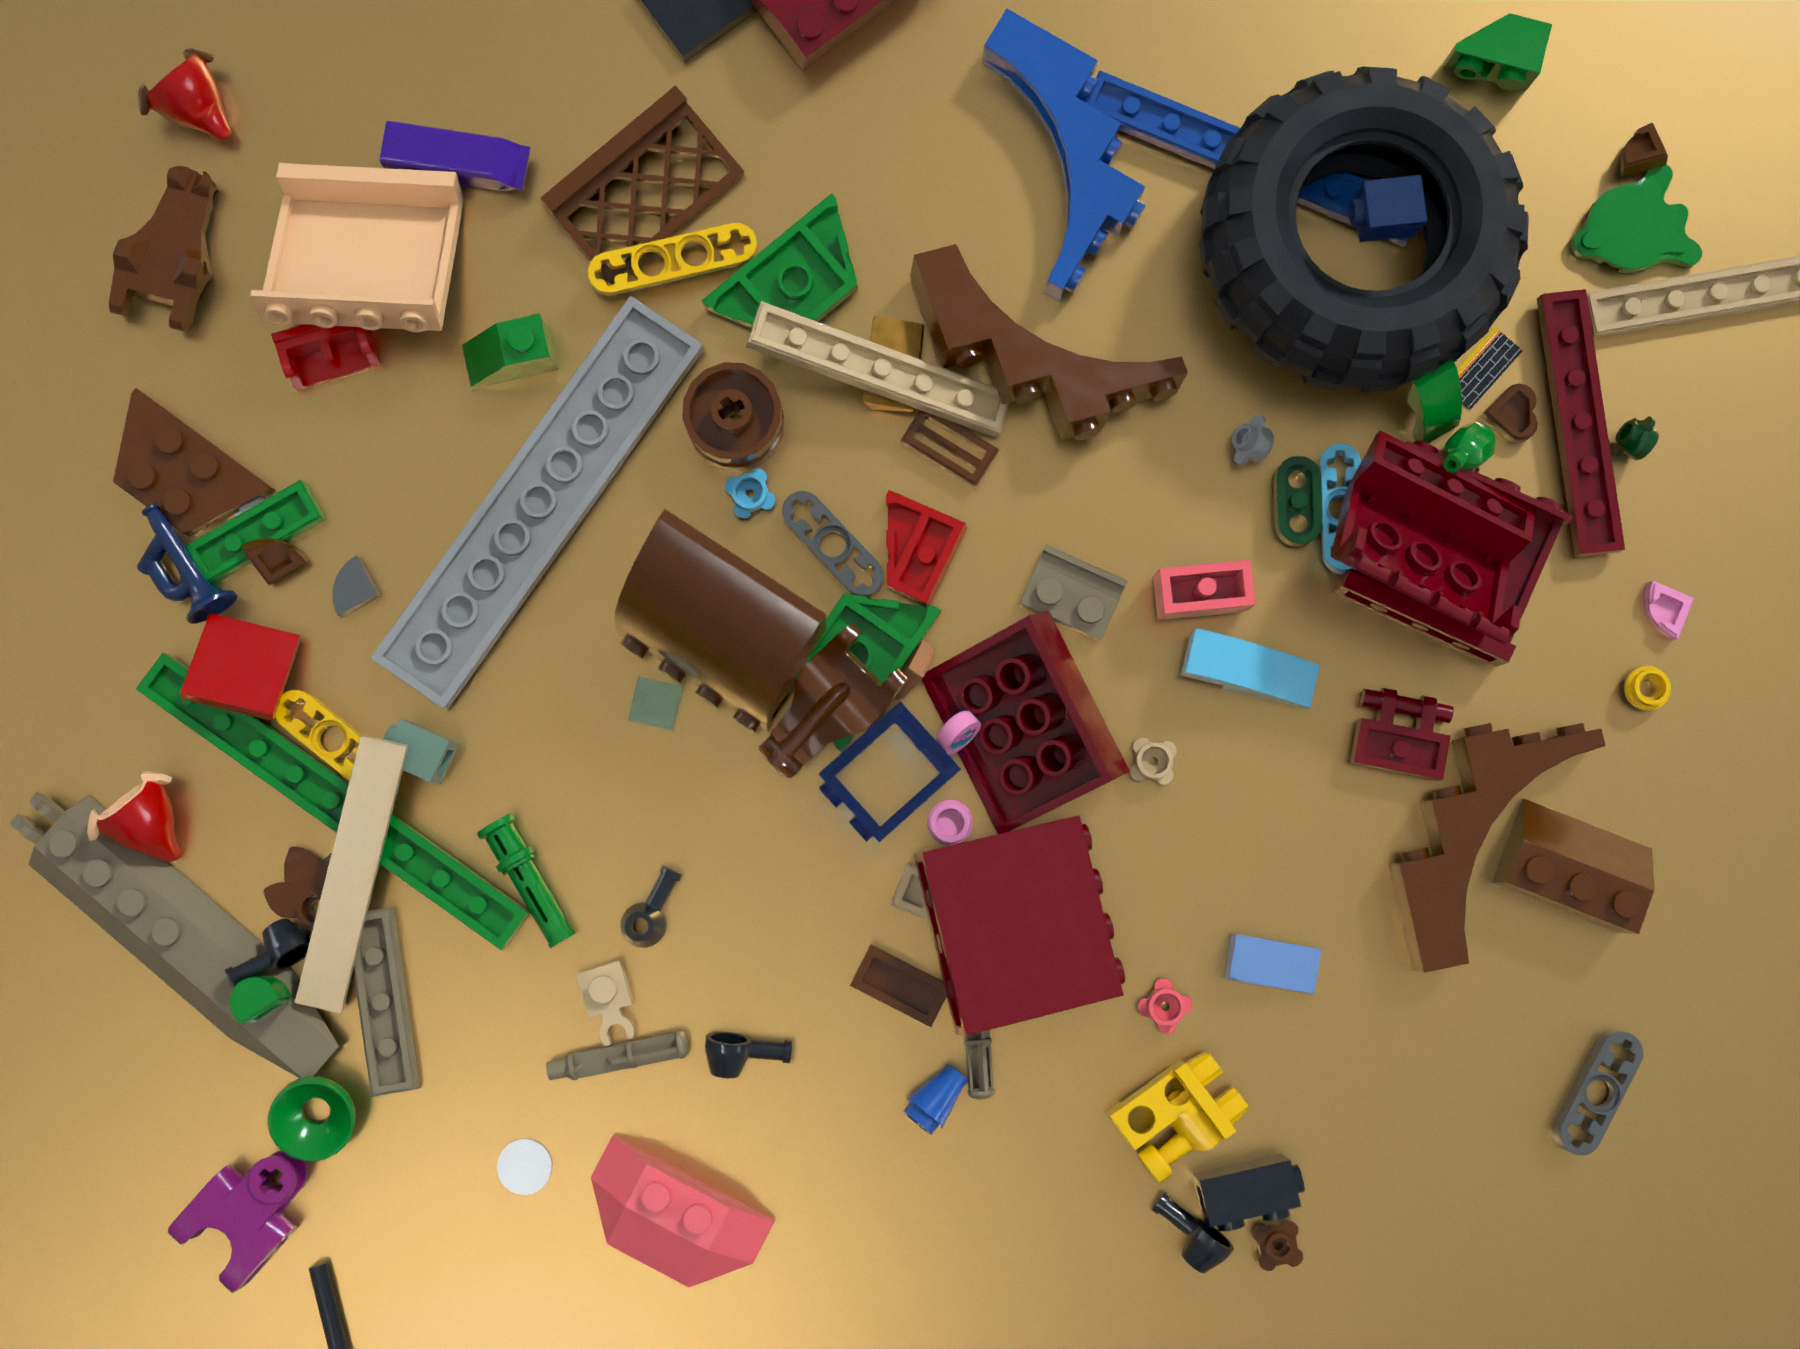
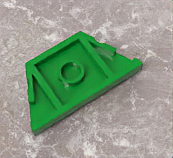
[702,193,858,328]
[797,593,941,753]

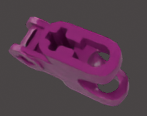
[168,1150,309,1293]

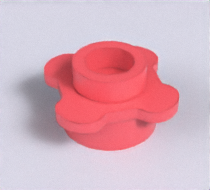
[1137,978,1192,1034]

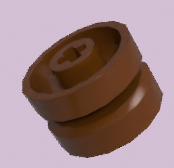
[682,362,784,472]

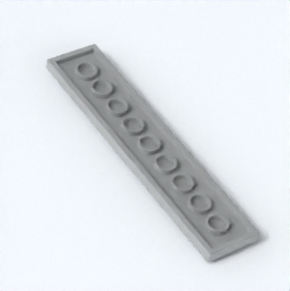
[370,295,705,710]

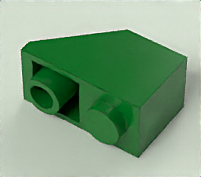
[1443,13,1552,91]

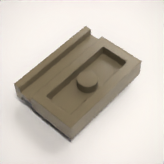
[1019,545,1128,642]

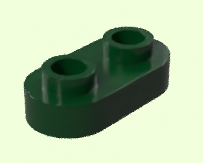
[1273,456,1323,547]

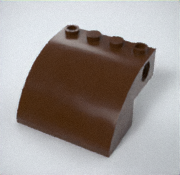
[614,509,827,732]

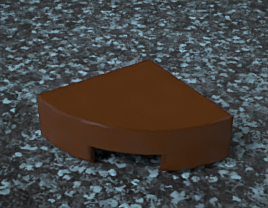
[1620,123,1668,177]
[242,538,308,585]

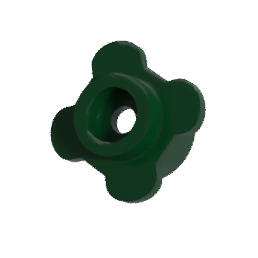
[1612,416,1659,460]

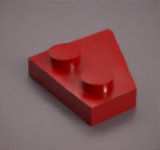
[886,490,967,606]

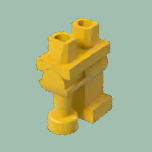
[1105,1052,1249,1185]

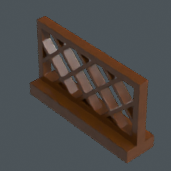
[540,85,745,285]

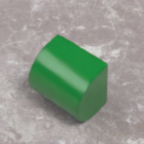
[229,976,293,1024]

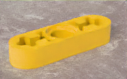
[275,690,361,781]

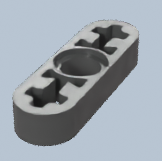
[782,491,883,598]
[1553,1030,1643,1155]

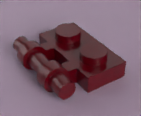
[1350,687,1454,781]

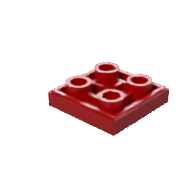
[180,613,300,721]

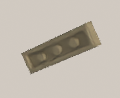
[353,907,420,1097]

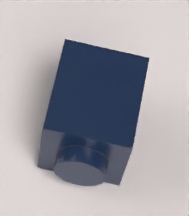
[1349,175,1427,242]

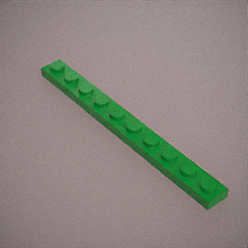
[136,652,530,950]

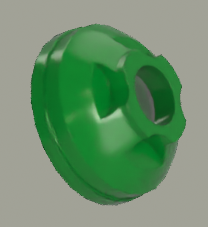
[268,1076,356,1161]

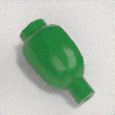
[1443,422,1496,473]

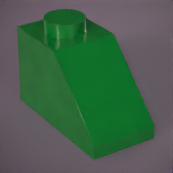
[462,313,558,389]

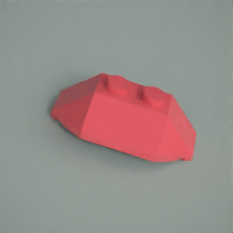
[591,1135,775,1288]

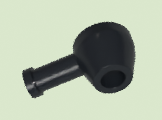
[620,865,682,948]
[224,918,310,988]
[705,1032,792,1079]
[1152,1192,1234,1273]

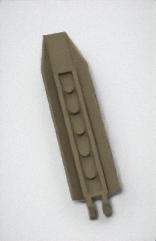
[10,792,339,1078]

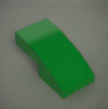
[1407,359,1462,443]

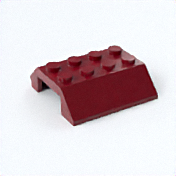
[1331,430,1536,645]

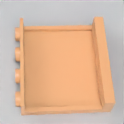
[250,163,464,332]

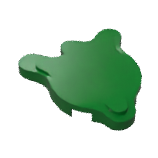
[1570,164,1702,274]

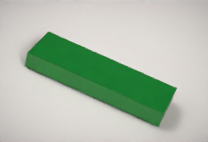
[185,479,326,585]

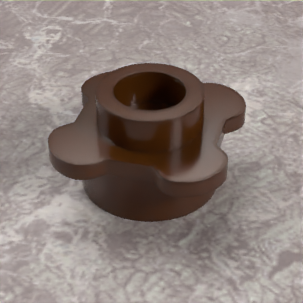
[1253,1220,1303,1271]

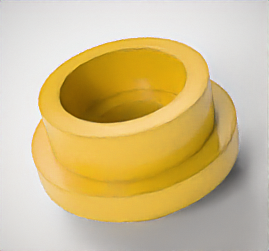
[1624,666,1671,711]

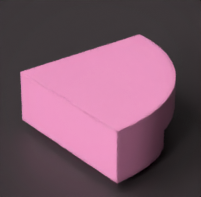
[1644,581,1695,641]

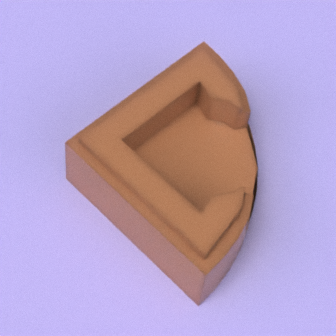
[895,640,935,701]

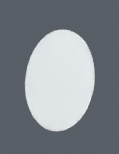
[497,1139,552,1195]

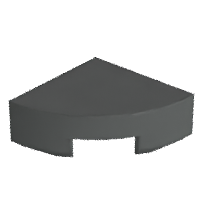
[332,556,381,618]

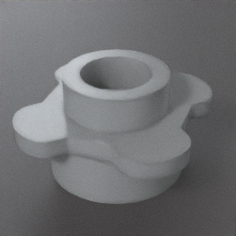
[1231,414,1274,465]

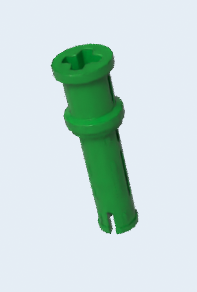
[476,813,575,948]

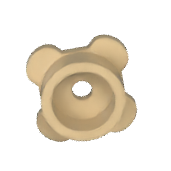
[1129,737,1177,785]

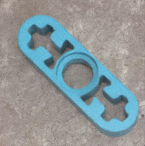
[1319,444,1361,574]

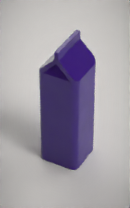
[380,121,531,191]

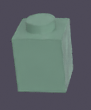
[383,719,459,784]

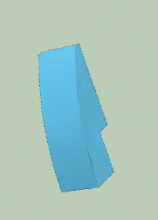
[1181,628,1320,709]

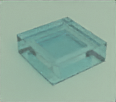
[628,676,683,731]

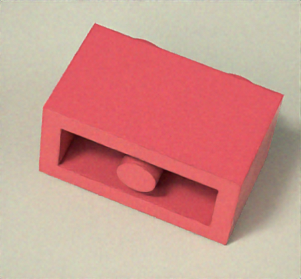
[1153,560,1256,620]

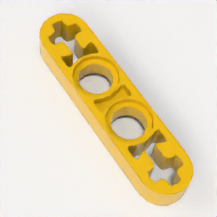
[588,223,757,296]

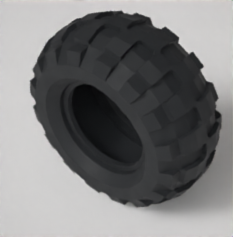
[1199,66,1529,393]

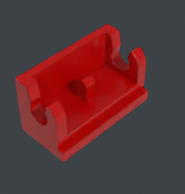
[271,324,382,391]

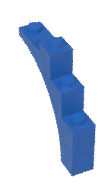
[983,8,1146,301]

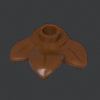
[263,846,332,930]

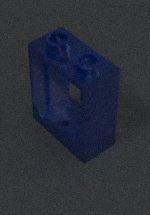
[819,701,961,843]

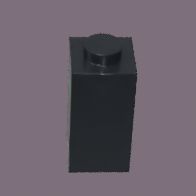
[1193,1154,1305,1231]

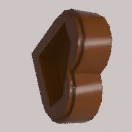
[1480,383,1538,444]

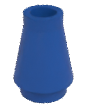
[903,1064,968,1135]

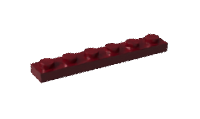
[1537,289,1625,557]

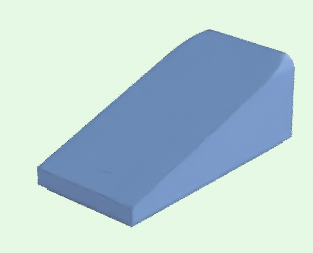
[1224,933,1321,994]

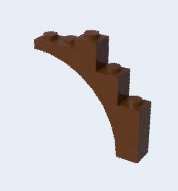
[910,244,1188,440]
[1388,723,1606,973]

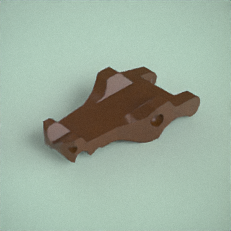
[109,166,218,332]
[759,623,908,778]

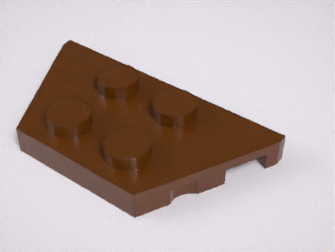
[113,388,276,537]

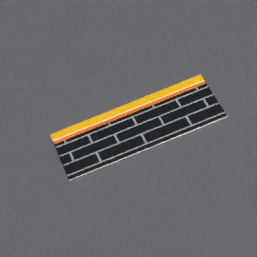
[1457,326,1523,410]

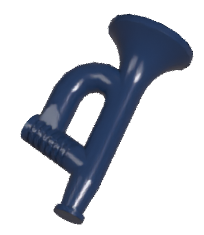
[137,503,238,624]

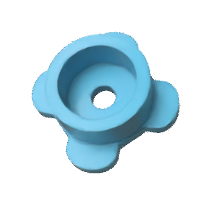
[725,468,776,519]

